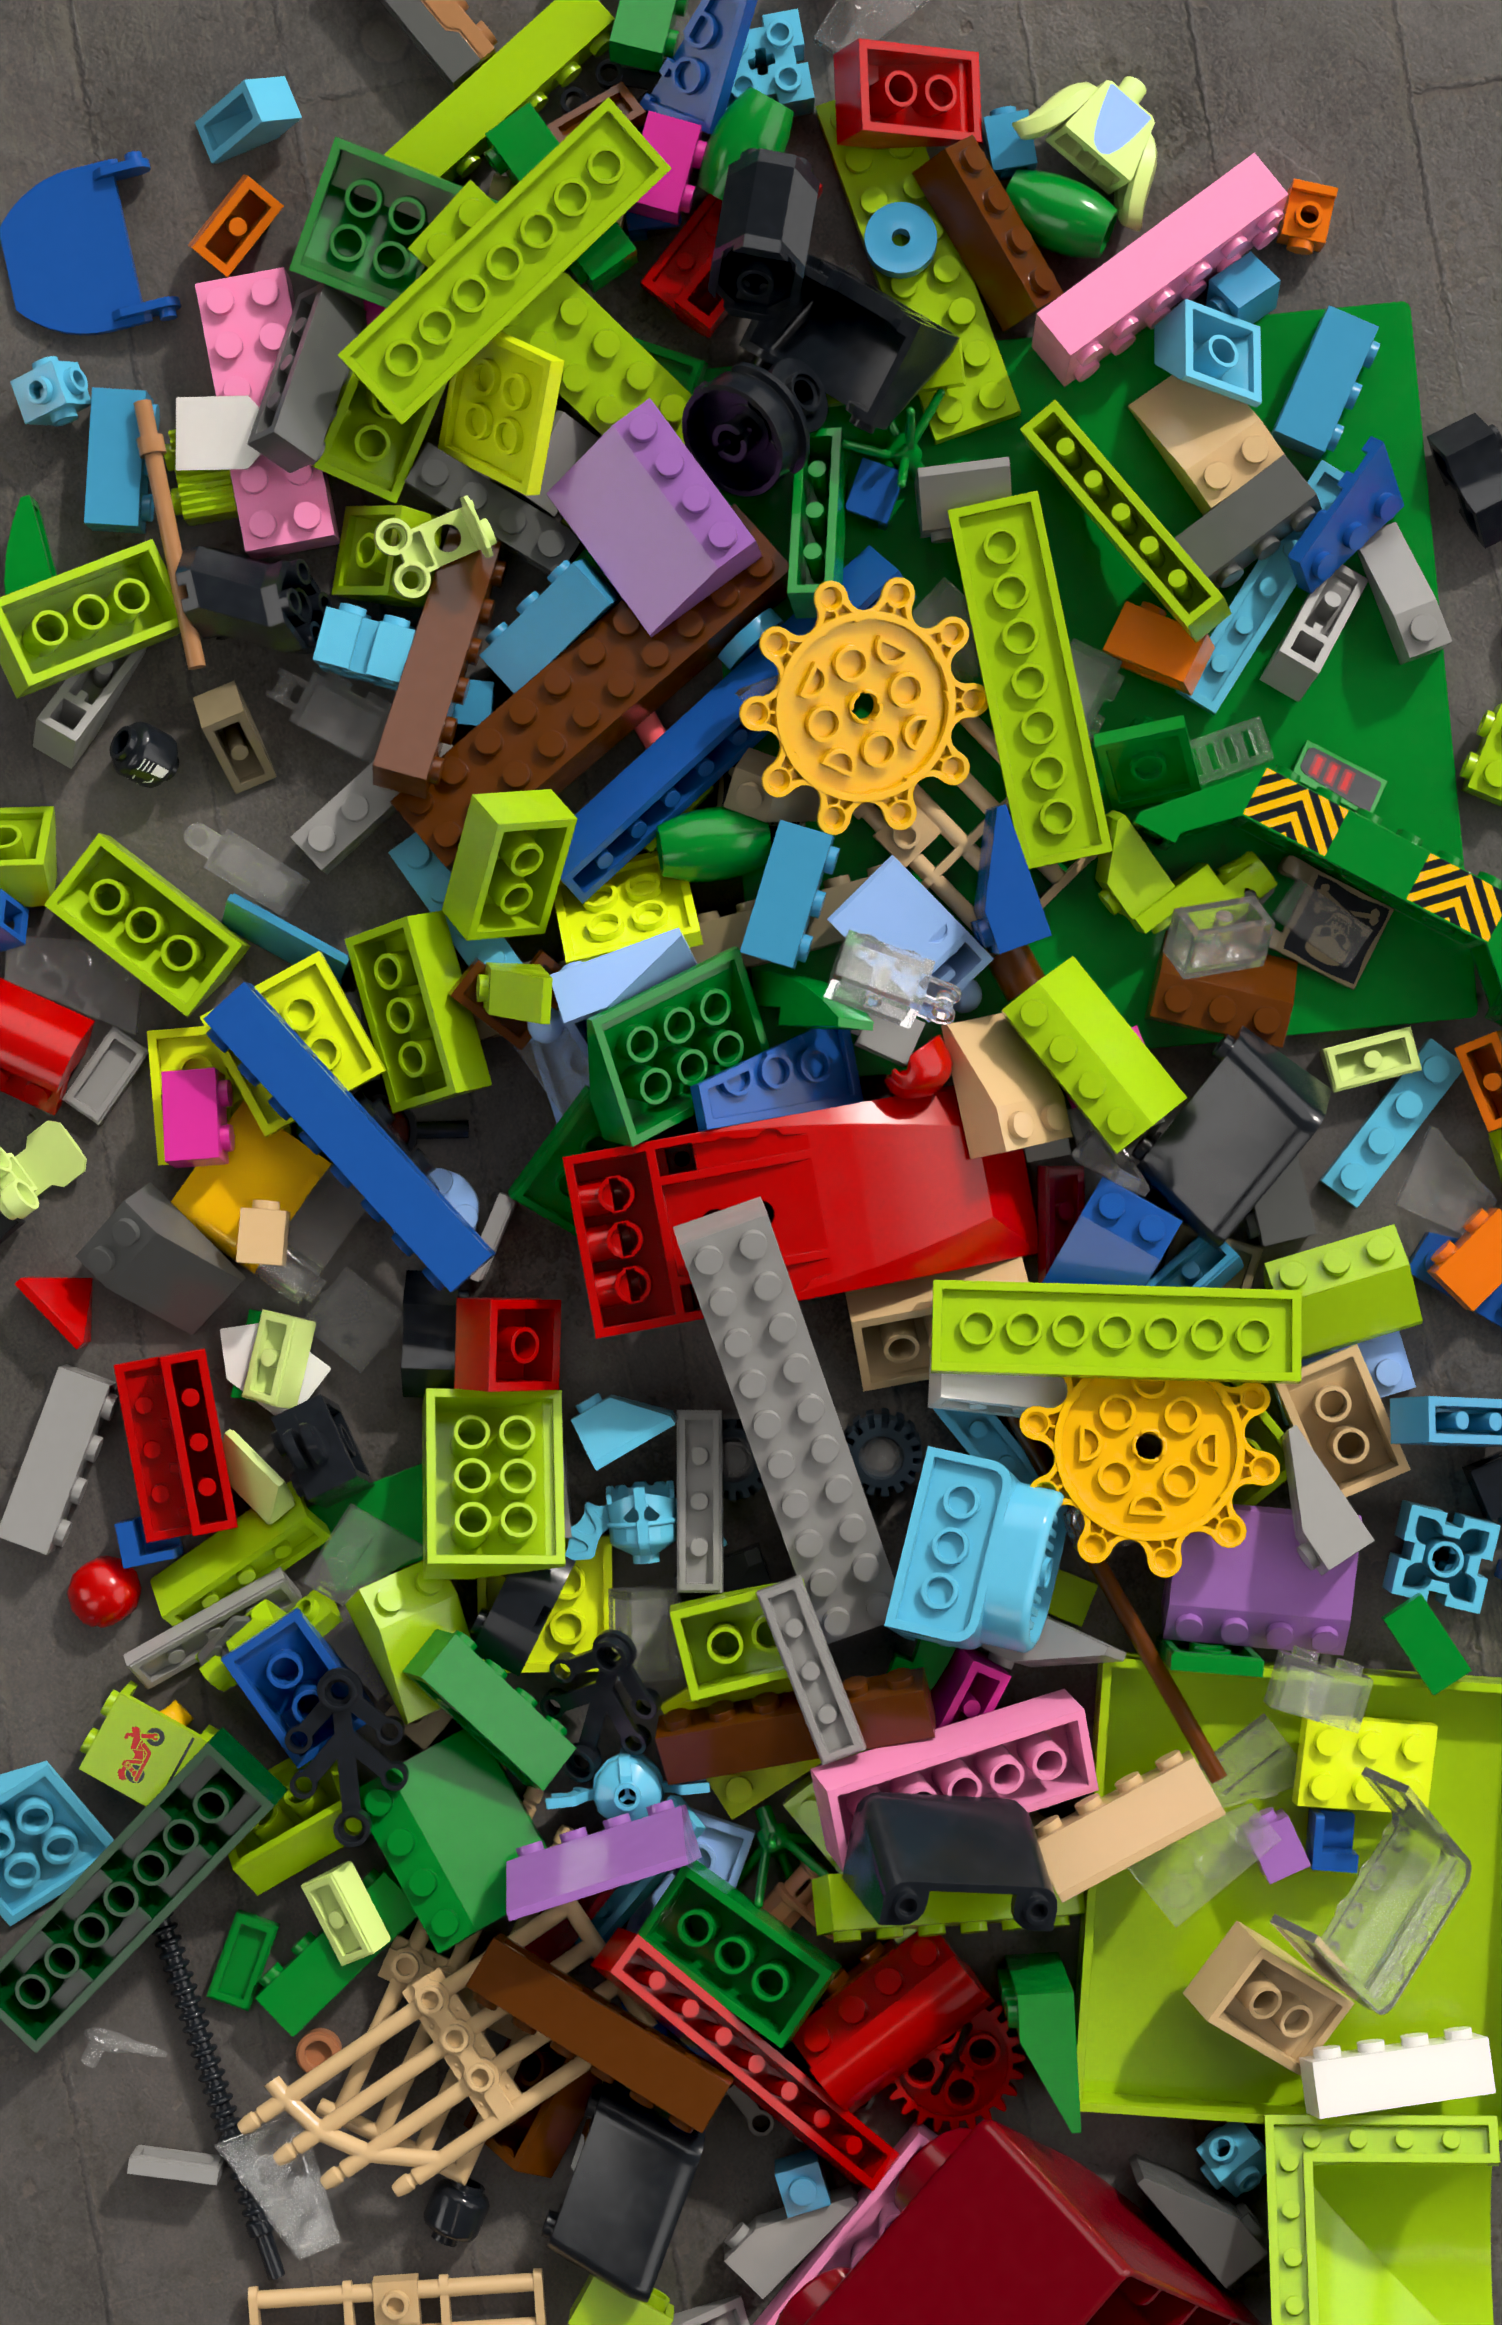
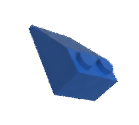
[970,804,1052,954]
[1042,1176,1183,1286]
[221,1607,374,1769]

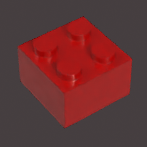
[454,1297,561,1392]

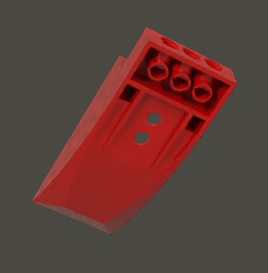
[562,1086,1038,1339]

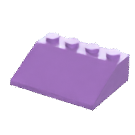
[546,398,763,637]
[1161,1504,1362,1656]
[506,1799,702,1921]

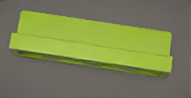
[150,1481,332,1626]

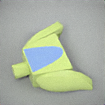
[1012,76,1157,231]

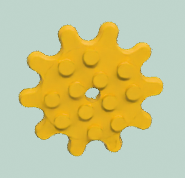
[739,577,988,835]
[1019,1377,1280,1578]

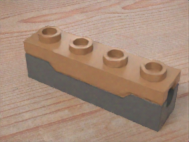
[378,0,498,91]

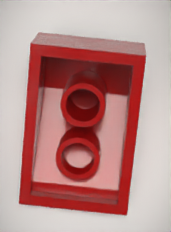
[833,38,982,149]

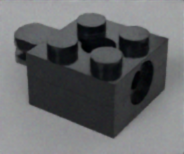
[271,1394,375,1508]

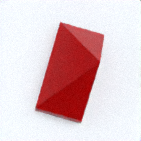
[15,1276,93,1350]

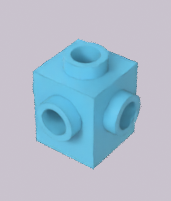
[10,356,91,426]
[1196,2122,1267,2198]

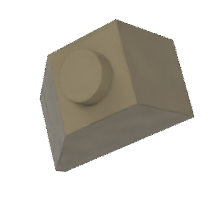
[193,680,277,794]
[723,747,820,823]

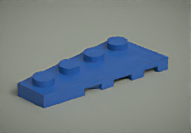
[690,1028,864,1132]

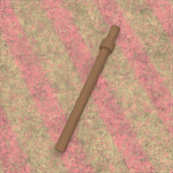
[133,399,206,670]

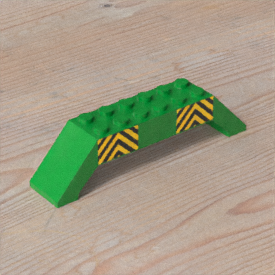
[1130,765,1502,1027]

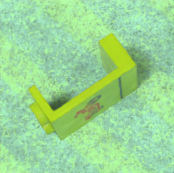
[79,1680,219,1806]

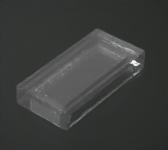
[1271,879,1373,968]

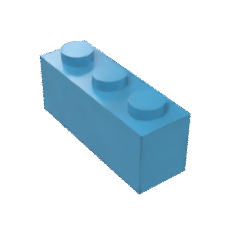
[1271,305,1381,461]
[84,387,160,534]
[479,558,621,694]
[740,820,840,970]
[1390,1396,1502,1447]

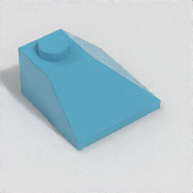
[1154,298,1262,408]
[571,1393,677,1471]

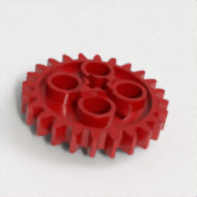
[889,2001,1025,2132]

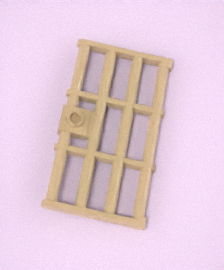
[852,716,1098,957]
[248,2268,547,2325]

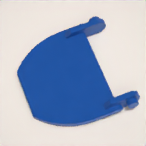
[0,151,181,336]

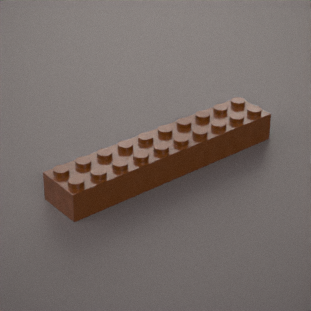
[390,503,789,872]

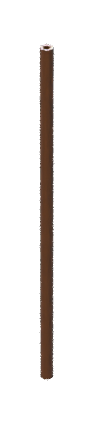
[1004,1416,1227,1784]

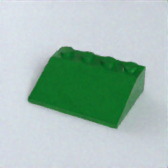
[289,137,499,308]
[587,946,770,1147]
[359,1729,547,1954]
[997,1952,1081,2134]

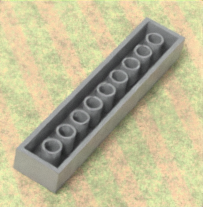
[673,1196,895,1644]

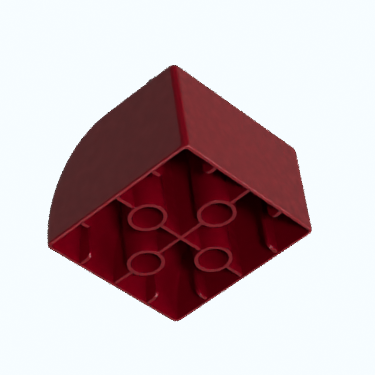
[775,2119,1263,2325]

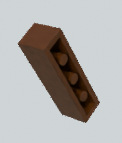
[912,135,1064,332]

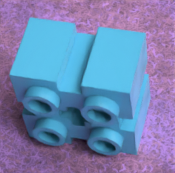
[726,8,815,117]
[312,603,416,691]
[1382,1500,1501,1614]

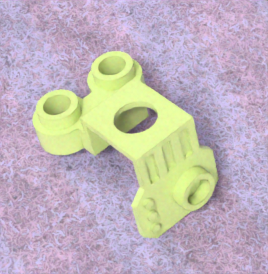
[374,495,497,598]
[0,1120,87,1220]

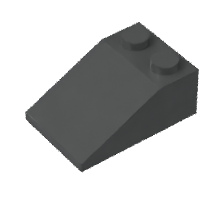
[75,1182,246,1335]
[1128,2154,1268,2289]

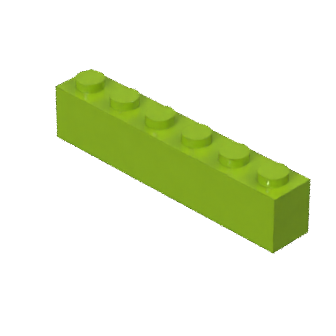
[384,0,615,182]
[1020,399,1232,643]
[811,1873,1086,1943]

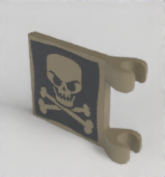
[1245,856,1394,990]

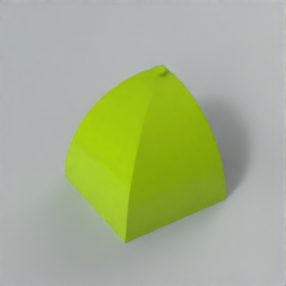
[1265,2115,1500,2325]

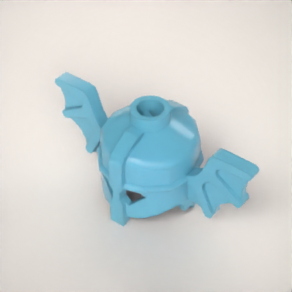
[565,1480,727,1564]
[545,1748,710,1821]

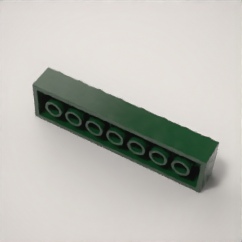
[0,1727,288,2053]

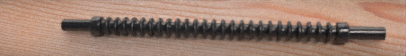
[151,1911,285,2280]

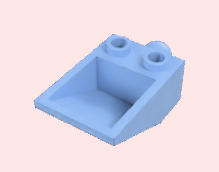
[827,855,993,1023]
[527,927,698,1058]

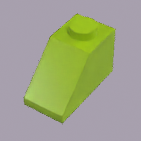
[1095,810,1175,920]
[476,962,553,1024]

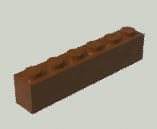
[372,528,508,799]
[655,1667,936,1785]
[466,1933,735,2133]

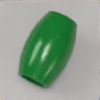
[697,87,794,201]
[1006,170,1119,258]
[655,807,772,882]

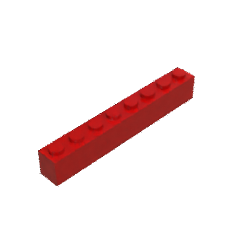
[591,1928,899,2191]

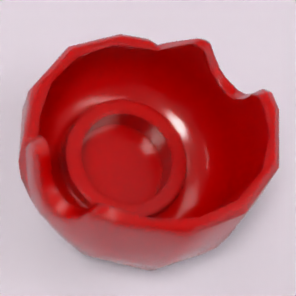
[885,1035,953,1099]
[67,1555,142,1628]

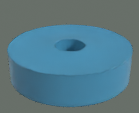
[864,202,937,279]
[718,608,784,671]

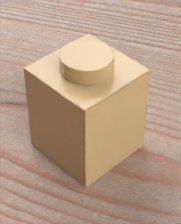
[236,1200,291,1266]

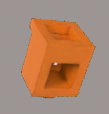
[1276,178,1338,255]

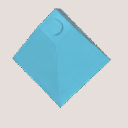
[0,1761,114,1926]

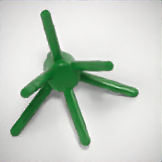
[841,388,945,488]
[736,1805,829,1909]

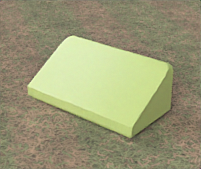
[1319,1026,1422,1093]
[242,1309,316,1409]
[222,1429,295,1524]
[301,1861,391,1966]

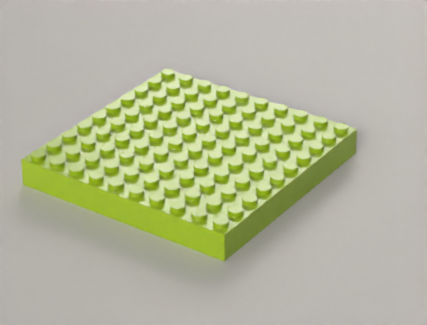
[1074,1652,1502,2140]

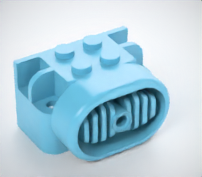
[884,1446,1068,1653]

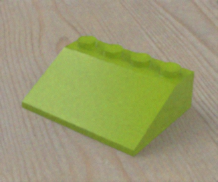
[422,1388,566,1579]

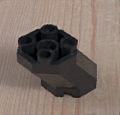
[707,148,820,322]
[175,546,333,654]

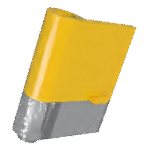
[171,1101,365,1306]

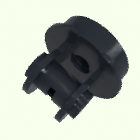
[682,358,828,497]

